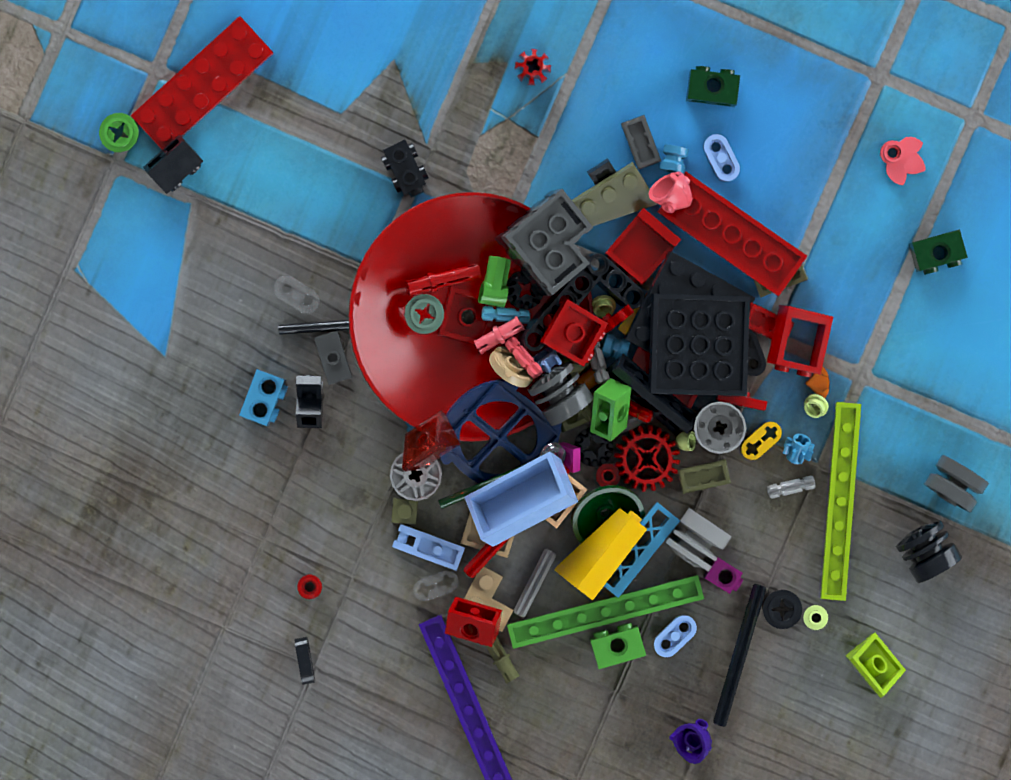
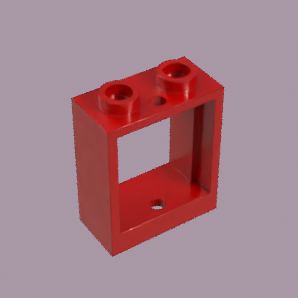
[766,305,834,378]

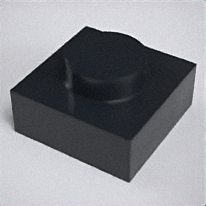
[587,158,616,185]

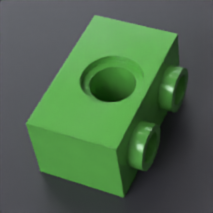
[590,378,631,441]
[590,623,646,669]

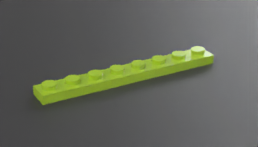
[820,402,861,601]

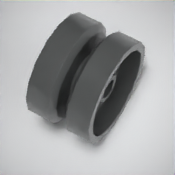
[924,455,989,513]

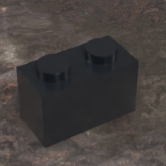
[143,134,203,194]

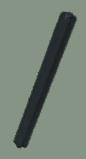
[713,584,766,727]

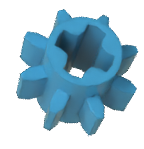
[783,434,815,464]

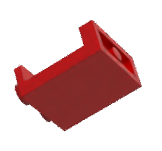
[605,208,681,286]

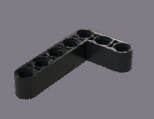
[518,253,645,351]

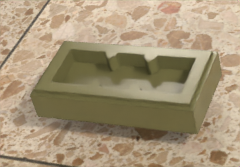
[678,459,731,494]

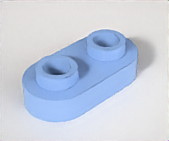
[703,134,740,182]
[654,615,697,657]

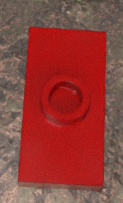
[749,302,795,340]
[716,392,768,411]

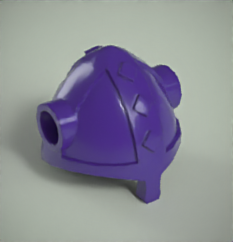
[669,719,712,764]

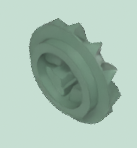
[404,294,444,334]

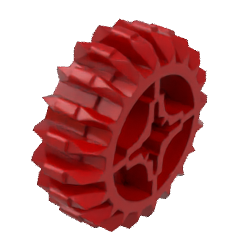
[614,425,680,492]

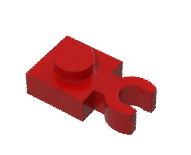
[601,304,634,333]

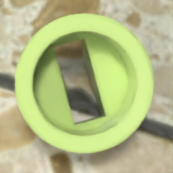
[676,431,696,451]

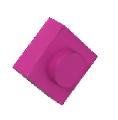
[556,442,581,473]

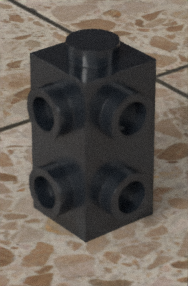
[381,140,429,198]

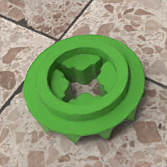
[99,113,139,153]

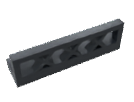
[606,353,697,436]

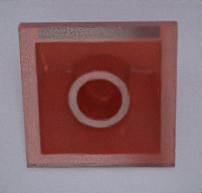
[402,410,460,472]

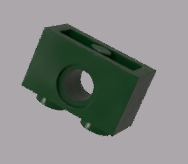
[686,66,740,107]
[909,229,968,275]

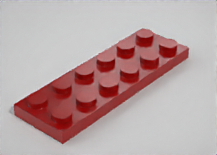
[131,16,274,150]
[657,172,808,297]

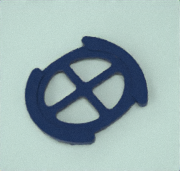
[438,379,562,483]

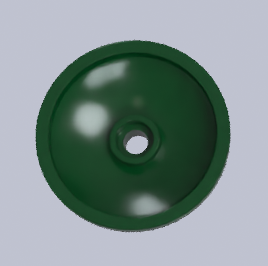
[571,485,645,543]

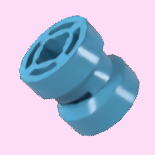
[660,145,689,174]
[602,333,630,359]

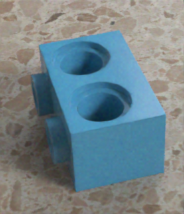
[239,369,288,426]

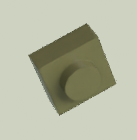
[392,498,418,524]

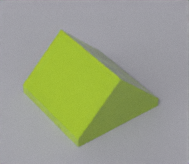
[845,632,906,698]

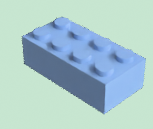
[465,452,578,547]

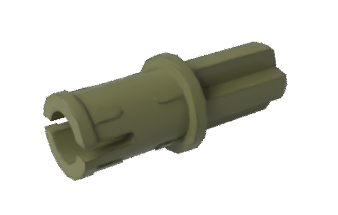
[486,637,520,684]

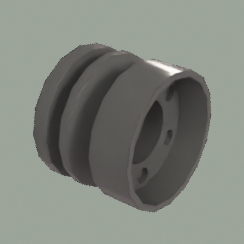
[527,362,594,426]

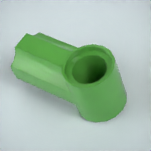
[478,256,511,308]

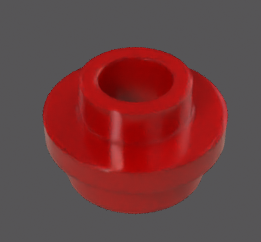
[596,464,621,487]
[297,574,322,599]

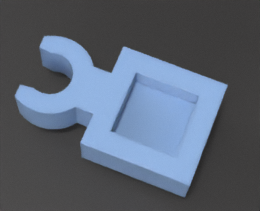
[533,347,562,373]

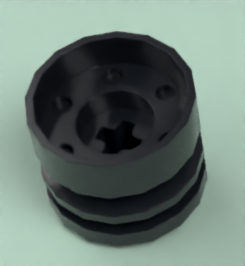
[896,520,962,583]

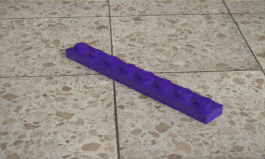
[418,614,512,780]

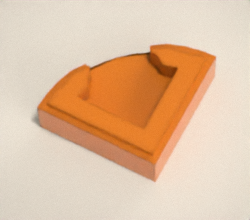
[805,366,830,398]

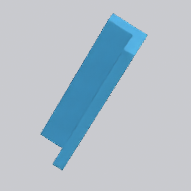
[604,502,680,598]

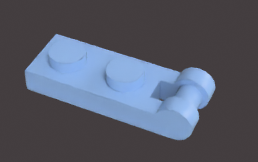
[392,523,465,571]

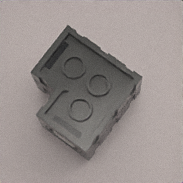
[495,189,593,296]

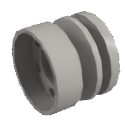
[694,402,746,454]
[390,448,443,501]
[665,508,732,572]

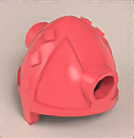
[649,172,693,213]

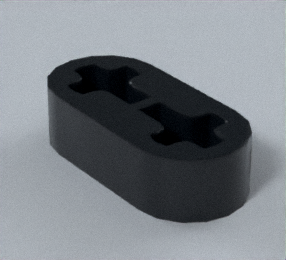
[295,637,315,685]

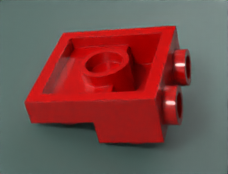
[540,298,608,367]

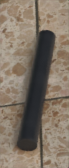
[278,320,349,335]

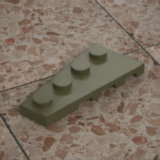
[572,162,657,227]

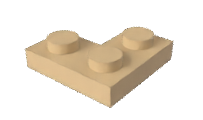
[464,567,514,632]

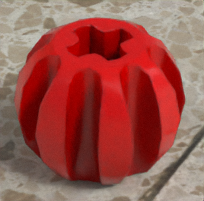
[514,49,551,86]

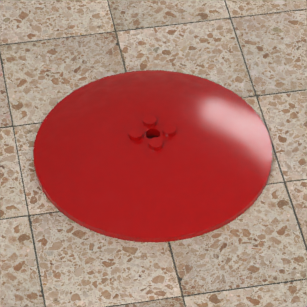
[348,192,593,441]

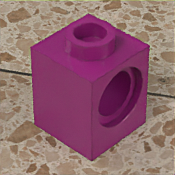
[703,556,744,594]

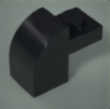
[296,375,323,428]

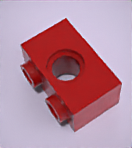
[445,596,502,647]

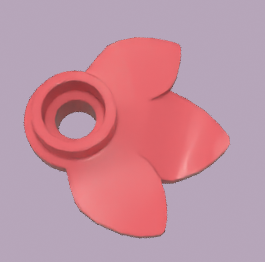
[880,137,926,185]

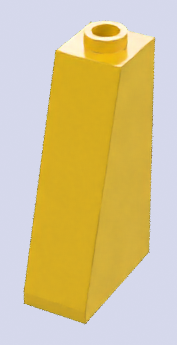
[554,508,647,600]

